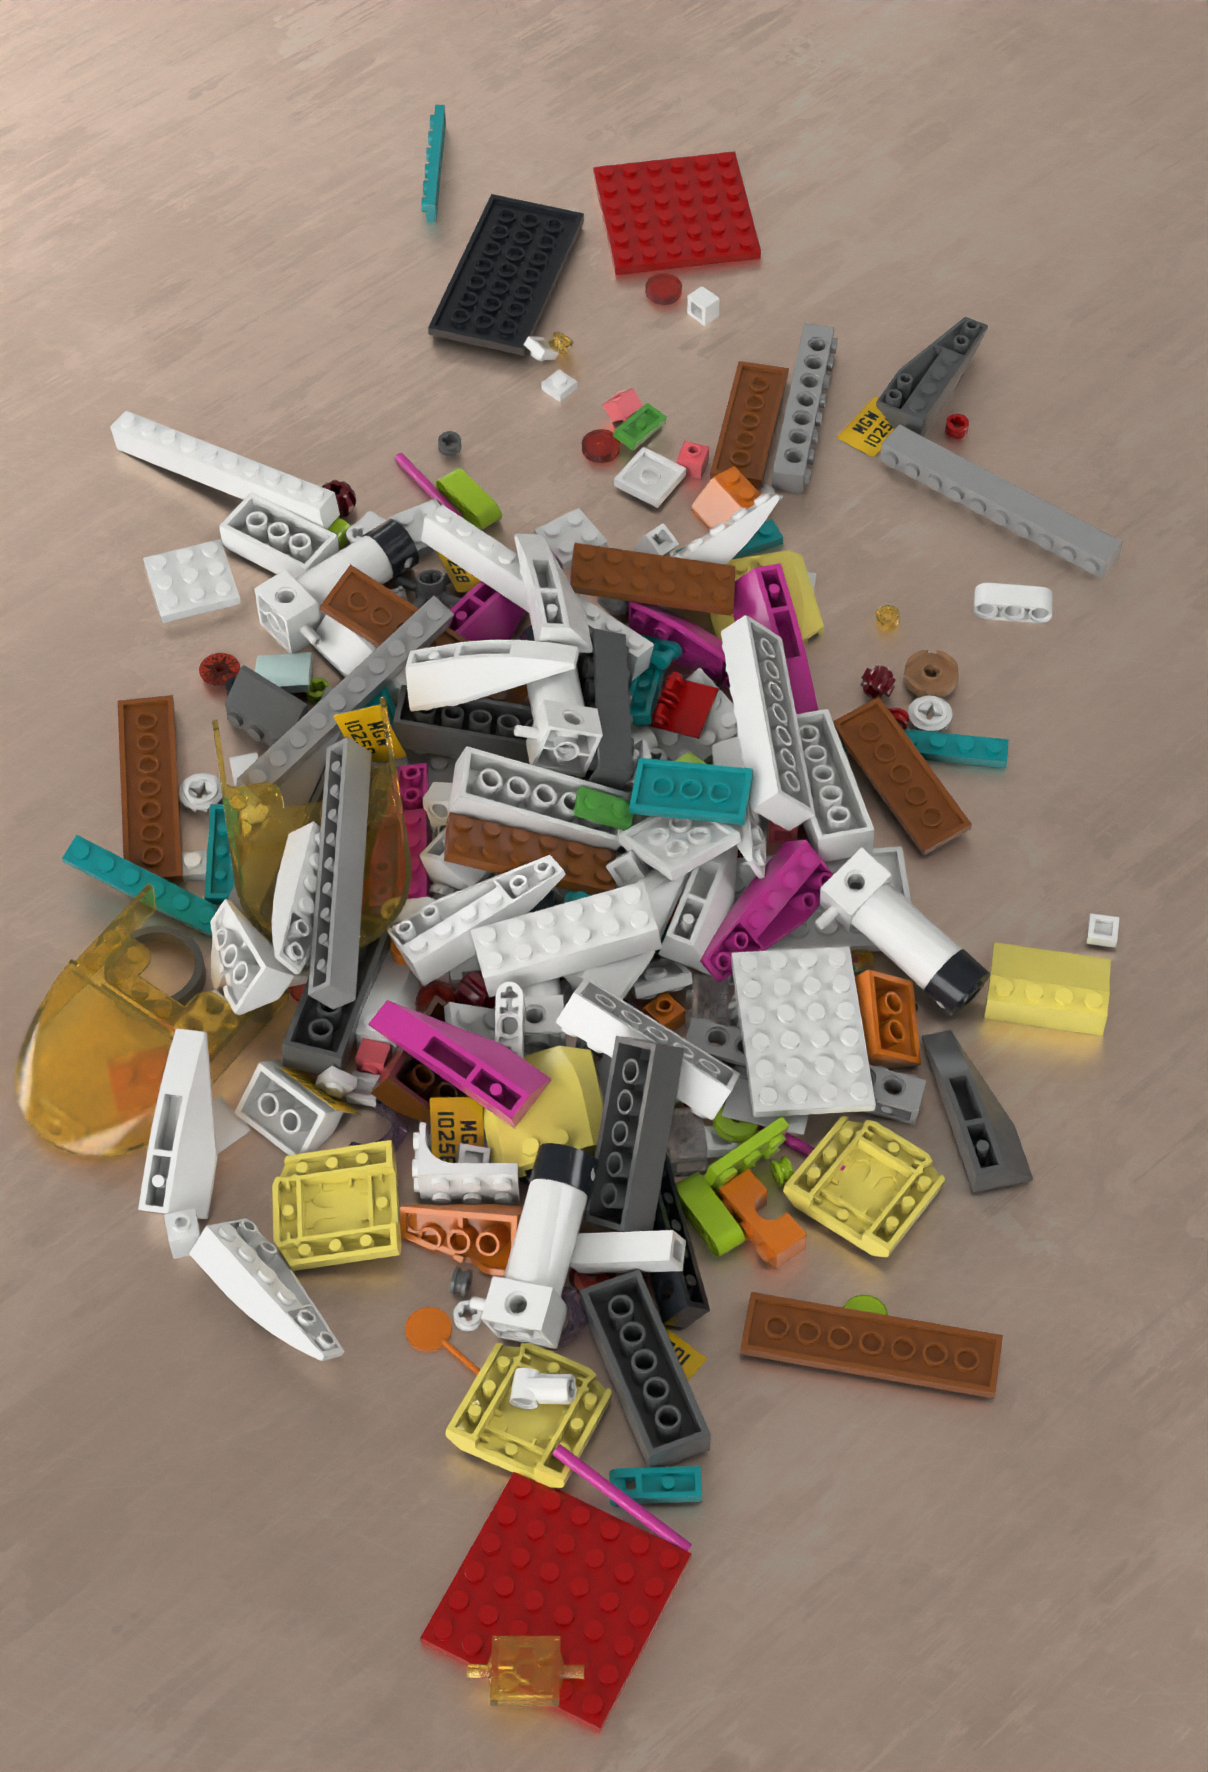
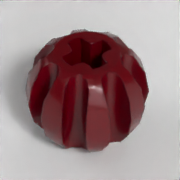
[322,480,356,518]
[456,970,496,1009]

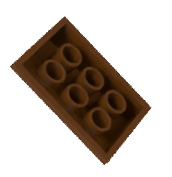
[371,994,469,1125]

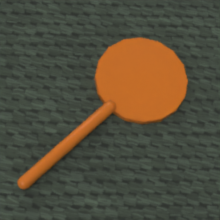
[405,1307,481,1375]

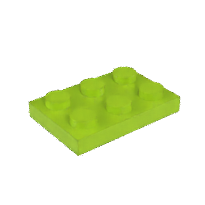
[704,1117,789,1193]

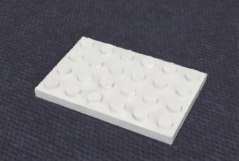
[731,946,876,1118]

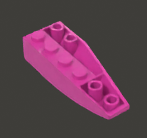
[449,554,557,641]
[732,563,818,714]
[629,601,730,689]
[369,763,433,915]
[700,839,833,982]
[368,1000,551,1129]

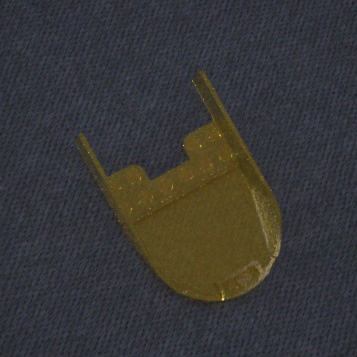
[212,696,412,956]
[15,884,289,1158]

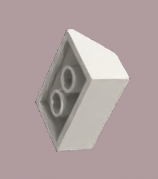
[234,1059,344,1155]

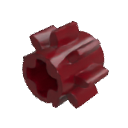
[860,665,896,699]

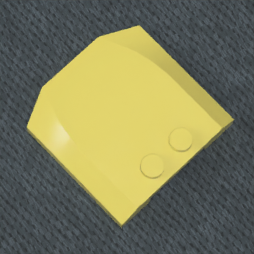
[707,550,824,645]
[483,1045,604,1178]
[783,1115,946,1257]
[272,1140,402,1271]
[446,1343,612,1488]

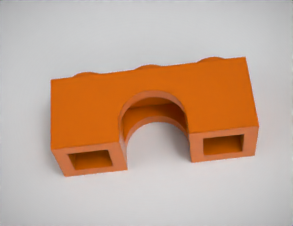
[719,1168,807,1269]

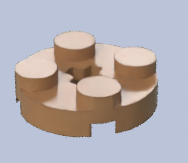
[903,650,959,698]

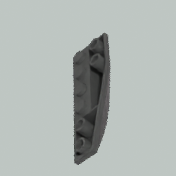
[876,317,988,437]
[922,1030,1033,1193]

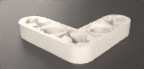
[495,982,525,1059]

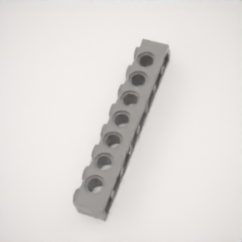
[772,323,838,494]
[685,1017,926,1125]

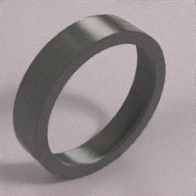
[104,926,206,1020]

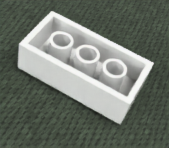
[219,492,339,579]

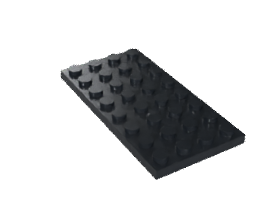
[428,194,584,356]

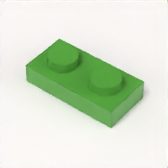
[613,403,667,451]
[573,786,633,831]

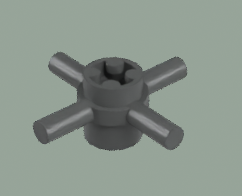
[396,570,461,609]

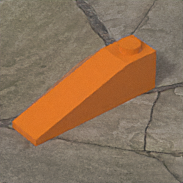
[400,1204,523,1276]

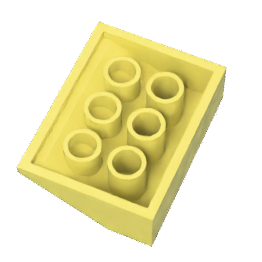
[984,942,1111,1036]

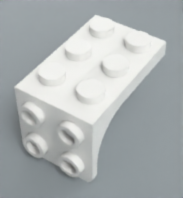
[412,1122,520,1205]

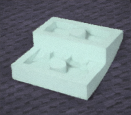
[255,652,313,693]

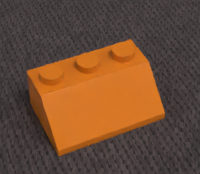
[855,970,922,1069]

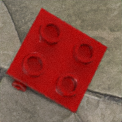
[649,672,719,739]

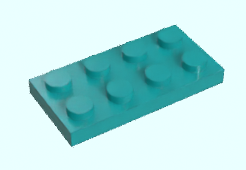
[629,758,754,825]

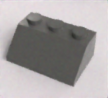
[225,665,308,747]

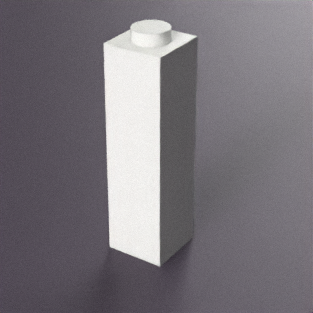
[569,1230,686,1274]

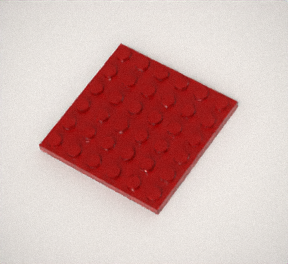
[593,151,761,275]
[420,1472,692,1733]

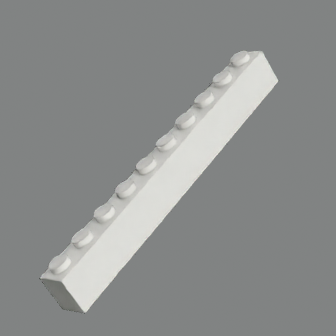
[110,411,340,529]
[421,505,654,681]

